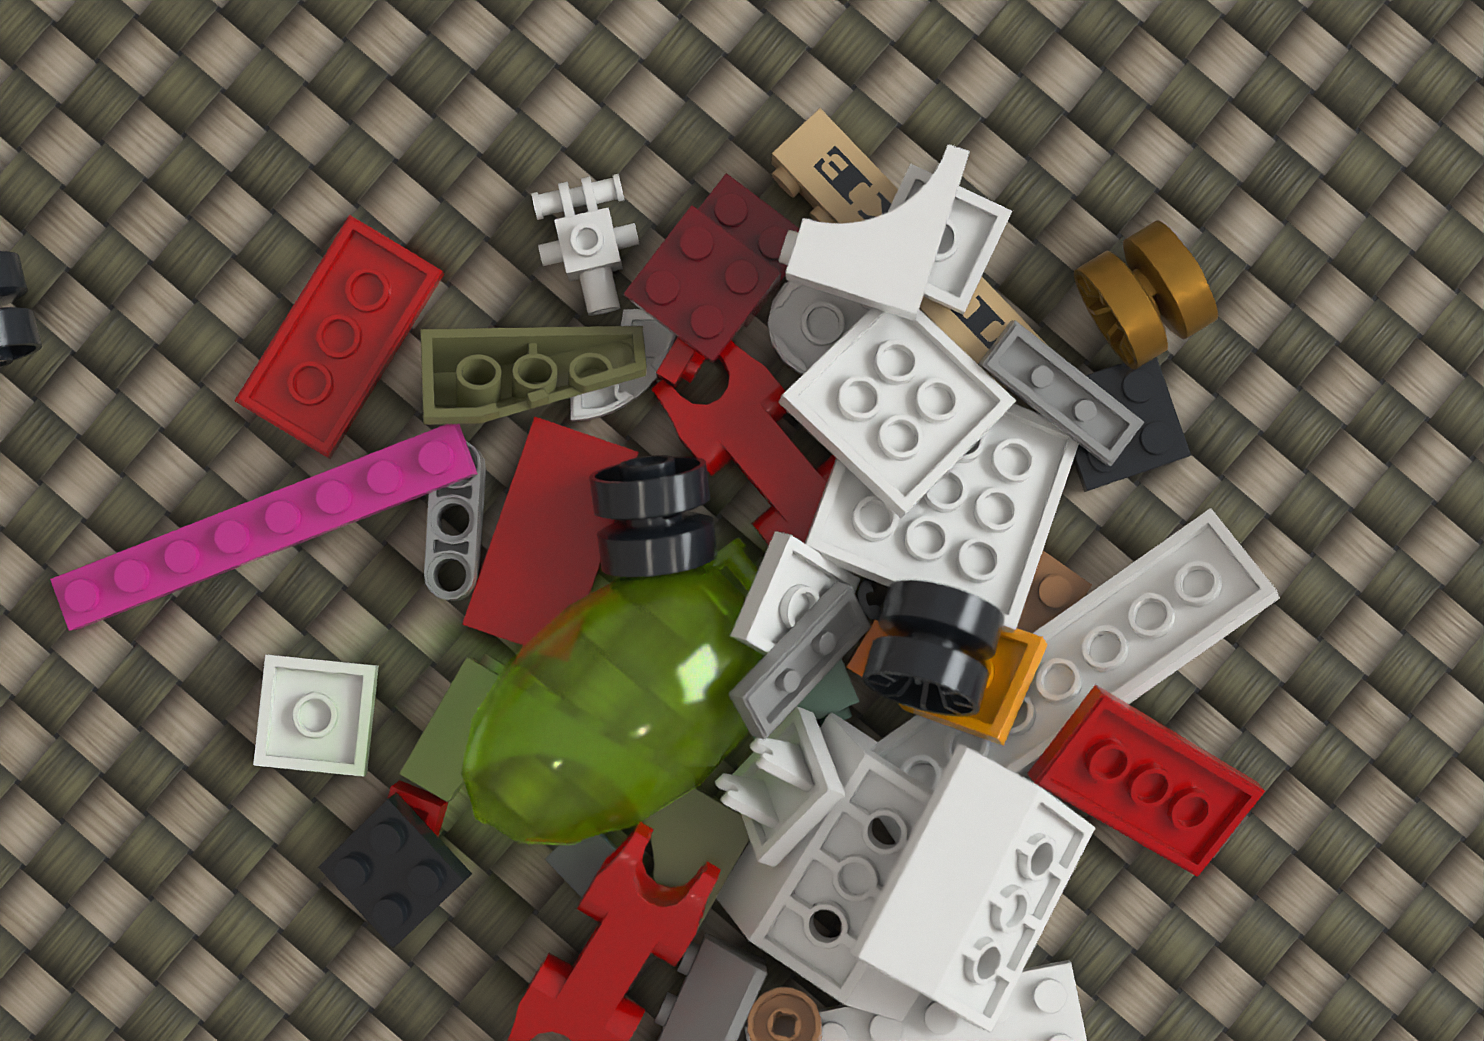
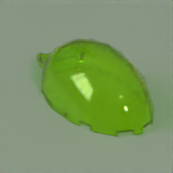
[461,538,765,845]

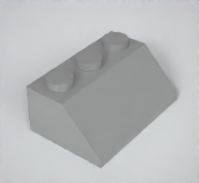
[654,932,767,1041]

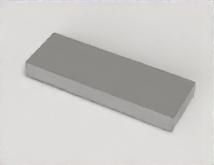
[978,320,1144,466]
[729,582,871,740]

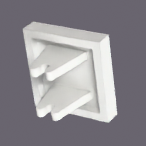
[715,706,845,867]

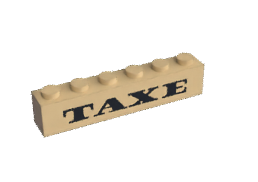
[771,108,1048,390]

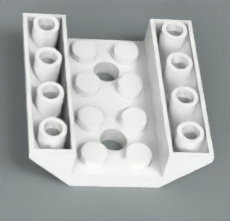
[716,712,934,1022]
[850,744,1095,1032]

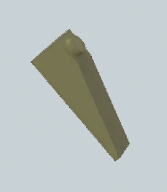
[421,326,647,425]

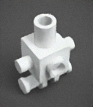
[531,174,639,315]

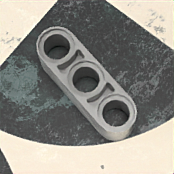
[424,441,486,601]

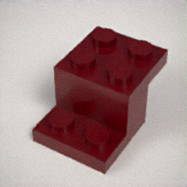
[623,173,800,364]

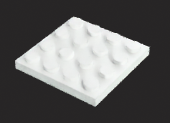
[804,404,1079,633]

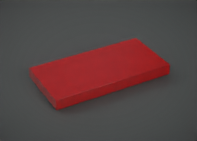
[234,215,445,459]
[462,417,639,660]
[1027,684,1265,877]

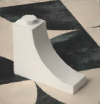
[779,144,970,321]

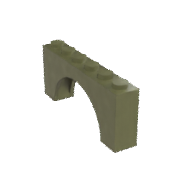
[399,653,749,931]

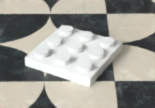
[779,307,1016,519]

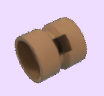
[747,988,822,1041]

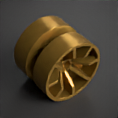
[1074,220,1218,370]

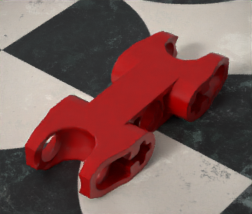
[651,340,836,546]
[507,822,721,1041]

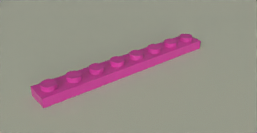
[50,424,478,631]

